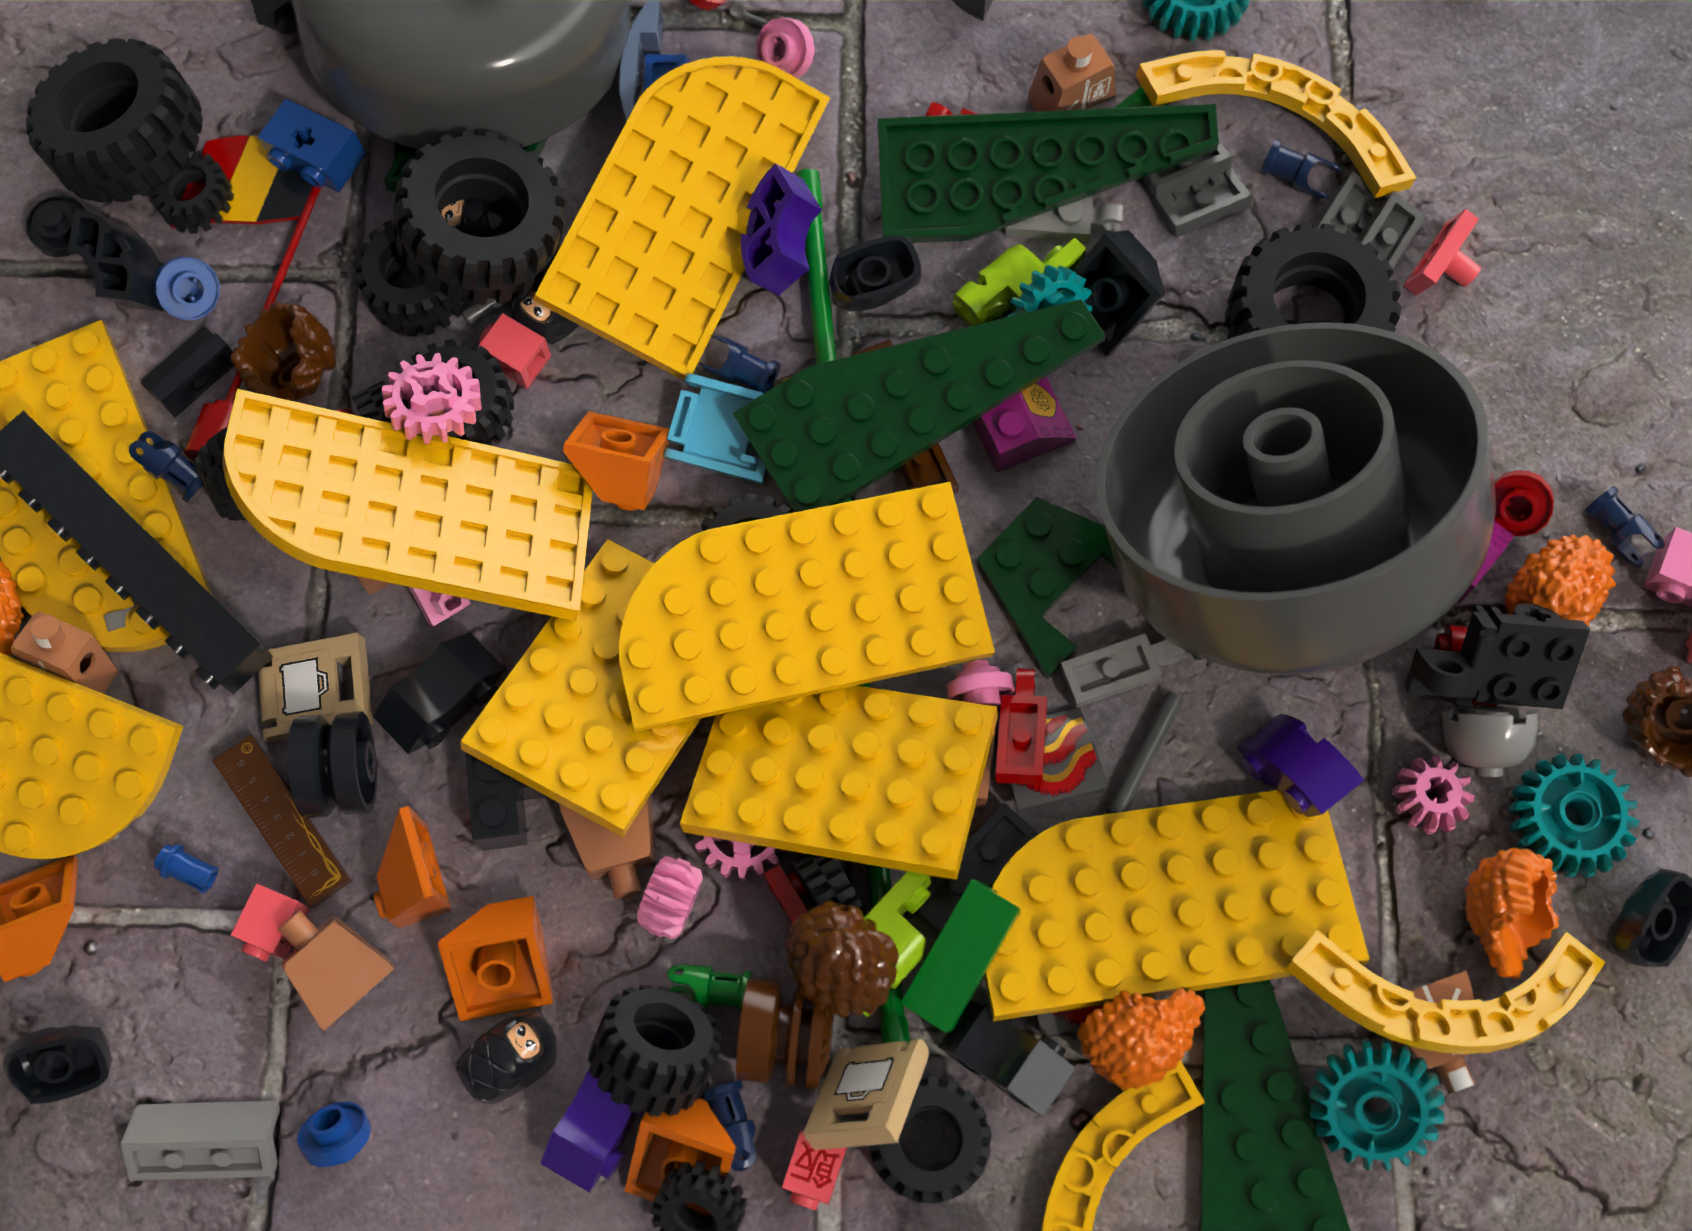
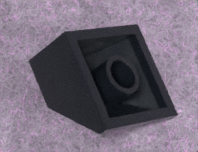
[1057,230,1165,356]

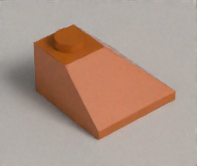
[563,411,670,511]
[374,806,452,928]
[0,855,79,982]
[438,895,553,1021]
[624,1098,736,1216]

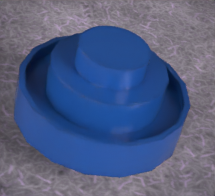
[153,256,220,320]
[297,1101,371,1167]

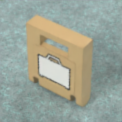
[258,632,373,742]
[803,1039,929,1150]

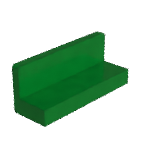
[900,879,1020,1033]

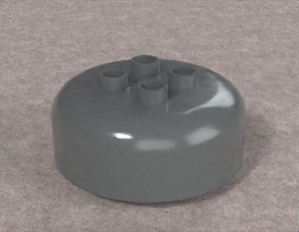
[291,0,632,150]
[1095,322,1496,675]

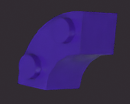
[741,163,822,295]
[1236,714,1364,817]
[540,1069,646,1193]

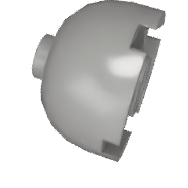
[1442,706,1538,777]

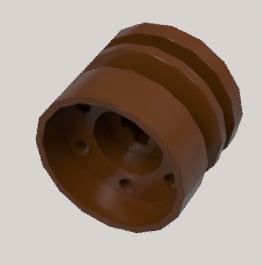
[736,979,834,1090]

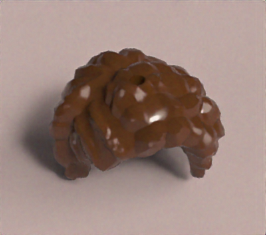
[231,302,336,401]
[1621,666,1692,778]
[785,901,899,1018]

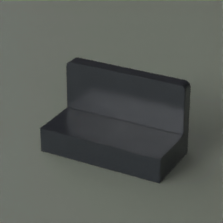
[141,327,234,418]

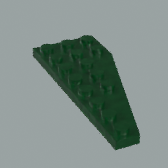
[878,104,1219,243]
[733,299,1106,512]
[1199,980,1351,1231]

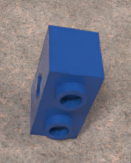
[257,99,366,193]

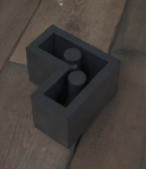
[466,753,547,851]

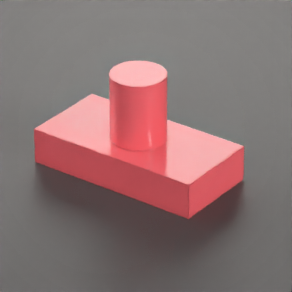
[1403,209,1481,296]

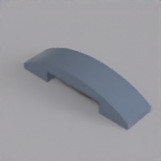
[619,0,664,122]

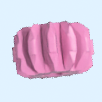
[1392,755,1475,835]
[636,856,703,939]

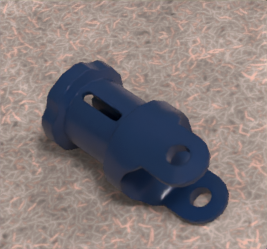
[1260,138,1342,199]
[699,335,781,393]
[129,431,203,503]
[1583,486,1665,567]
[701,1081,756,1172]

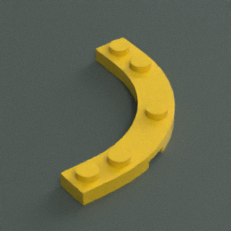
[1136,50,1416,198]
[1285,930,1606,1054]
[1041,1060,1205,1231]

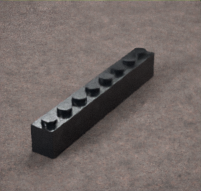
[0,410,273,695]

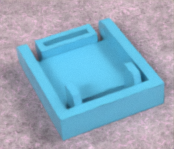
[663,373,768,486]

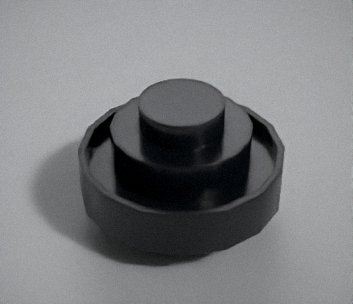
[26,195,86,258]

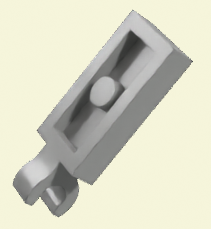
[1005,197,1123,242]
[1060,633,1187,708]

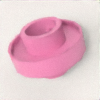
[756,17,815,79]
[946,660,1014,708]

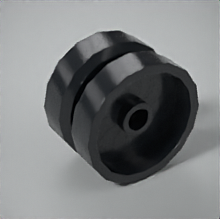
[288,711,377,818]

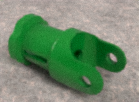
[667,964,752,1012]

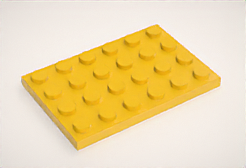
[460,539,701,837]
[680,685,998,880]

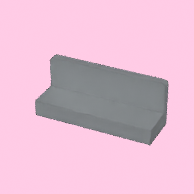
[120,1101,280,1181]

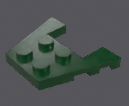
[977,497,1117,679]

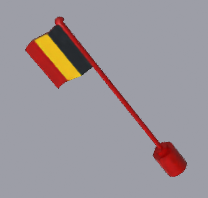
[170,135,321,461]

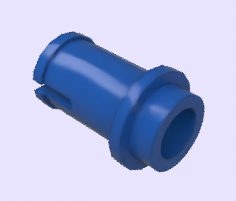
[154,844,219,894]

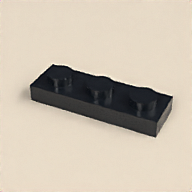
[916,802,1038,934]

